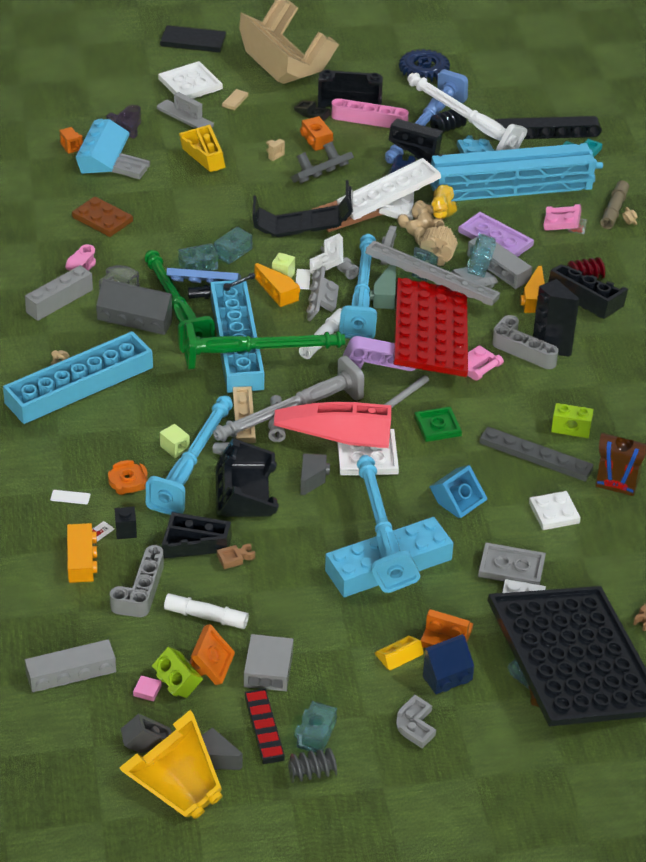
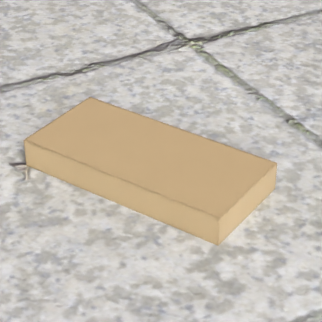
[222,89,248,110]

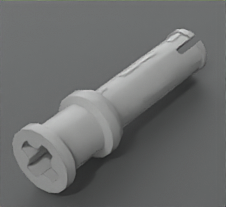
[321,243,359,279]
[268,395,286,442]

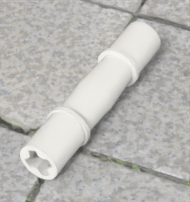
[299,308,341,359]
[164,593,249,629]

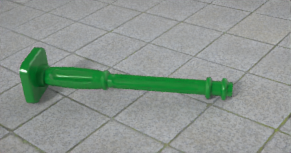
[144,250,215,353]
[183,323,345,369]

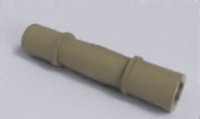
[601,180,629,229]

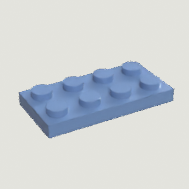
[166,268,241,284]

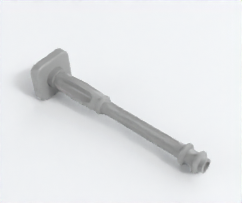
[213,355,364,442]

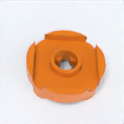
[108,460,148,495]

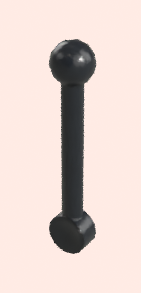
[224,273,255,291]

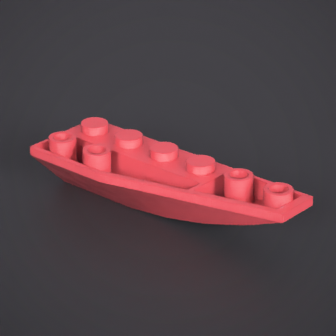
[274,402,391,448]

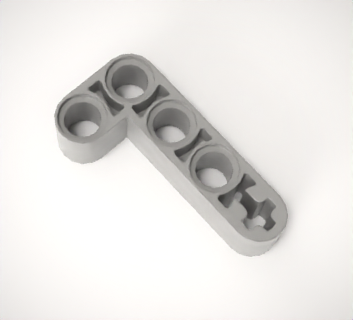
[492,315,558,369]
[110,545,164,617]

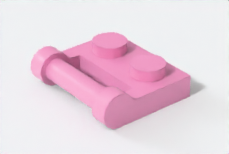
[543,204,581,231]
[467,345,504,381]

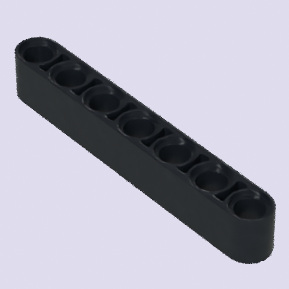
[495,116,602,139]

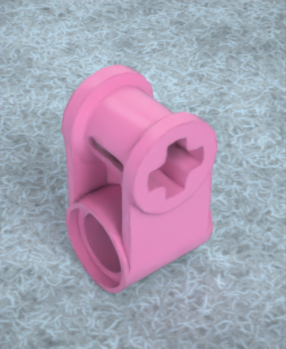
[65,244,96,271]

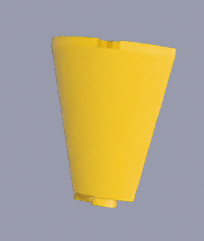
[119,710,223,819]

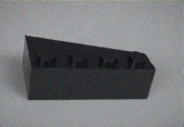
[548,264,628,319]

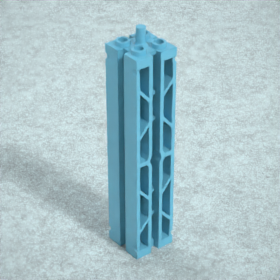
[430,143,603,201]

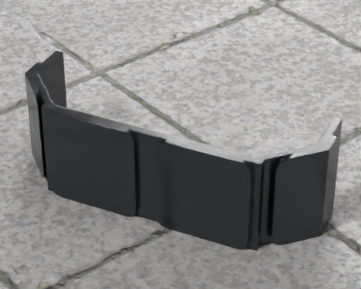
[252,180,353,237]

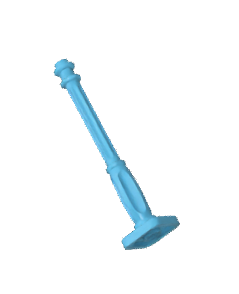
[339,234,377,339]
[145,395,233,515]
[357,455,420,593]

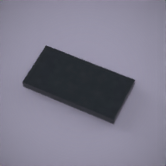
[160,25,226,52]

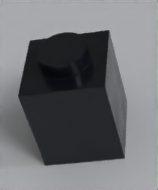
[114,506,137,539]

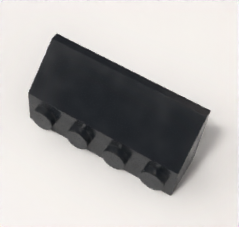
[533,279,579,357]

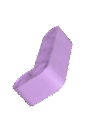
[343,336,416,371]

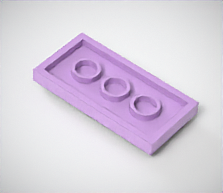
[458,212,534,257]

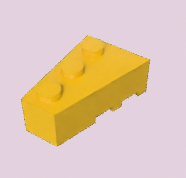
[179,124,226,172]

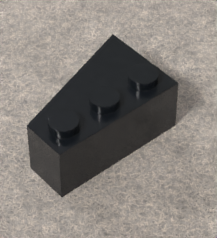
[388,119,443,164]

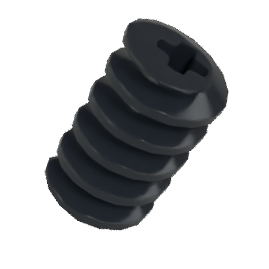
[430,109,467,133]

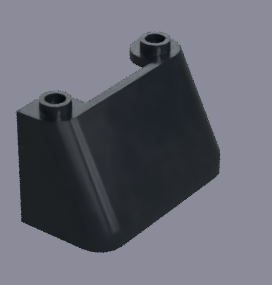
[318,69,383,108]
[216,438,279,517]

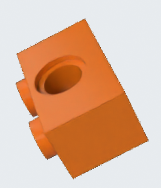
[300,116,333,151]

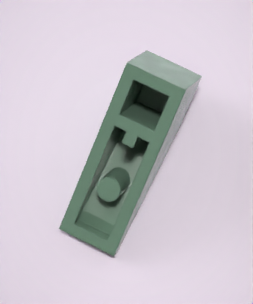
[370,265,396,309]

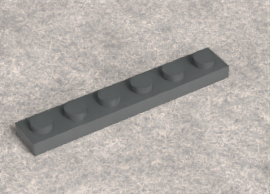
[479,427,594,482]

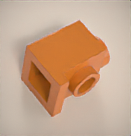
[60,127,83,154]

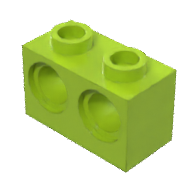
[152,647,203,698]

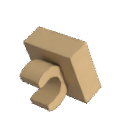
[266,139,285,161]

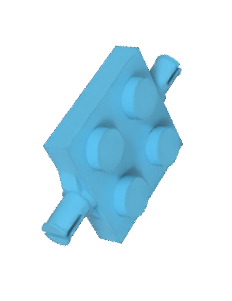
[457,135,494,153]

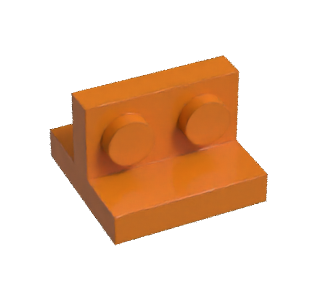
[421,609,474,648]
[189,624,235,685]

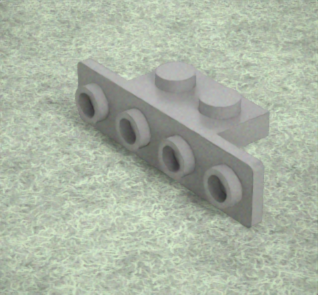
[157,92,214,128]
[306,266,339,321]

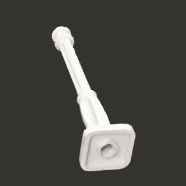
[407,73,527,151]

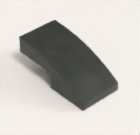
[294,100,331,121]

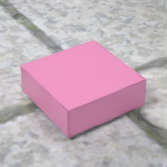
[133,676,162,702]

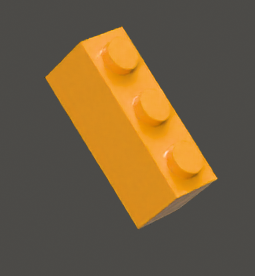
[67,523,97,583]

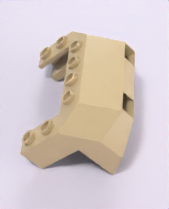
[239,0,339,84]

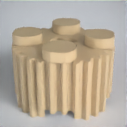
[419,225,458,266]

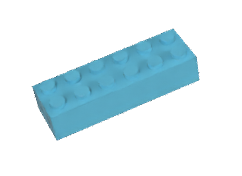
[325,517,454,598]

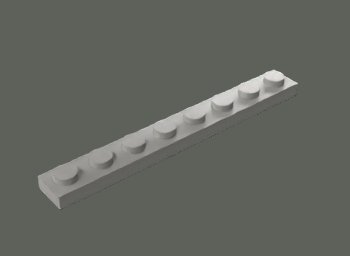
[365,241,500,306]

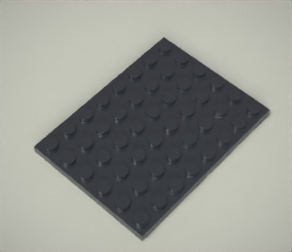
[487,586,646,727]

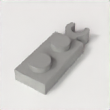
[381,225,397,265]

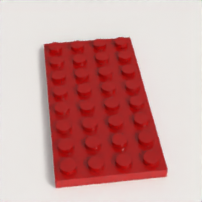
[393,278,468,377]

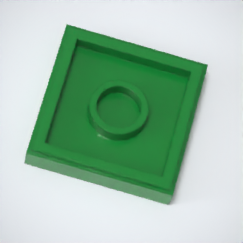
[414,406,462,442]

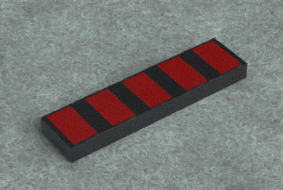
[244,688,285,764]

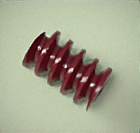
[567,257,605,279]

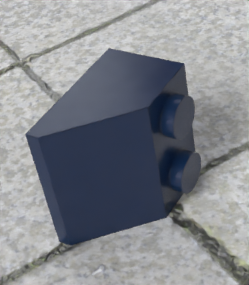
[423,634,474,695]

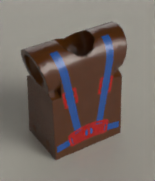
[596,433,646,496]

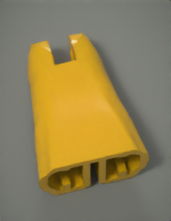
[431,185,457,219]

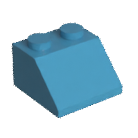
[430,465,488,518]

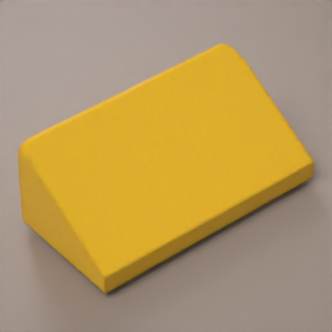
[375,636,424,670]

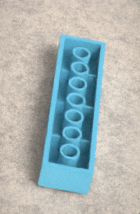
[210,280,264,393]
[3,331,153,424]

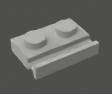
[112,153,150,179]

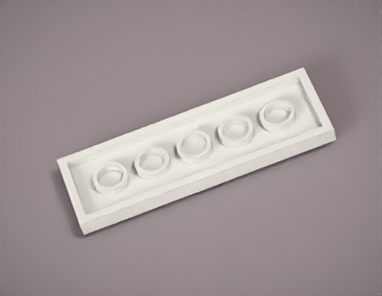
[337,158,441,220]

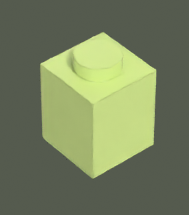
[272,253,295,278]
[160,424,190,458]

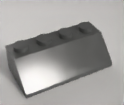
[96,279,172,335]

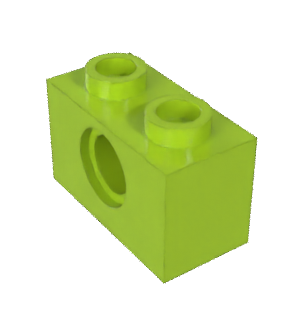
[551,403,594,438]

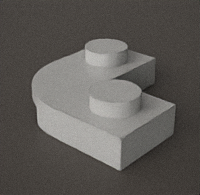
[396,695,436,748]

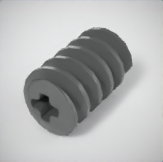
[288,748,337,783]

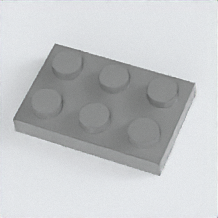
[478,543,546,585]

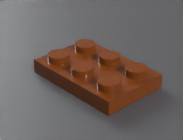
[72,197,133,237]

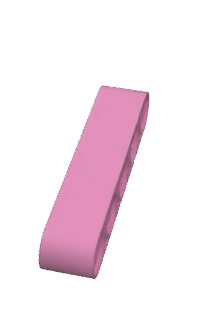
[331,99,409,128]

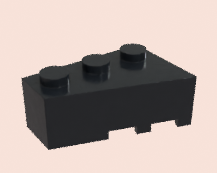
[162,512,232,559]

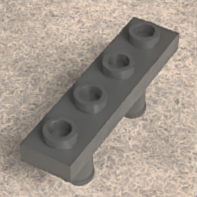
[291,141,354,183]

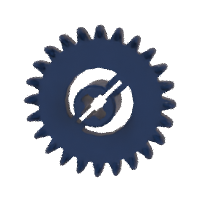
[399,49,450,82]

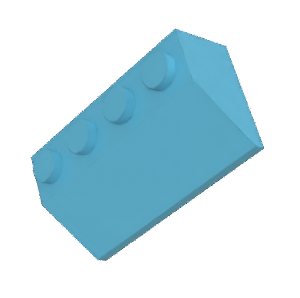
[76,119,130,174]

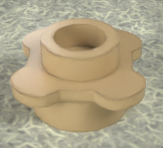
[622,207,638,225]
[51,350,69,365]

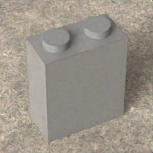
[244,634,294,692]

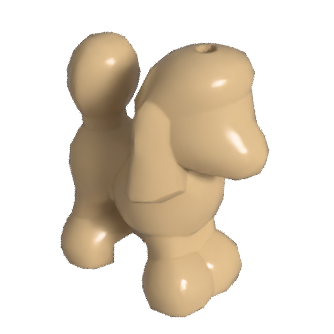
[397,200,444,245]

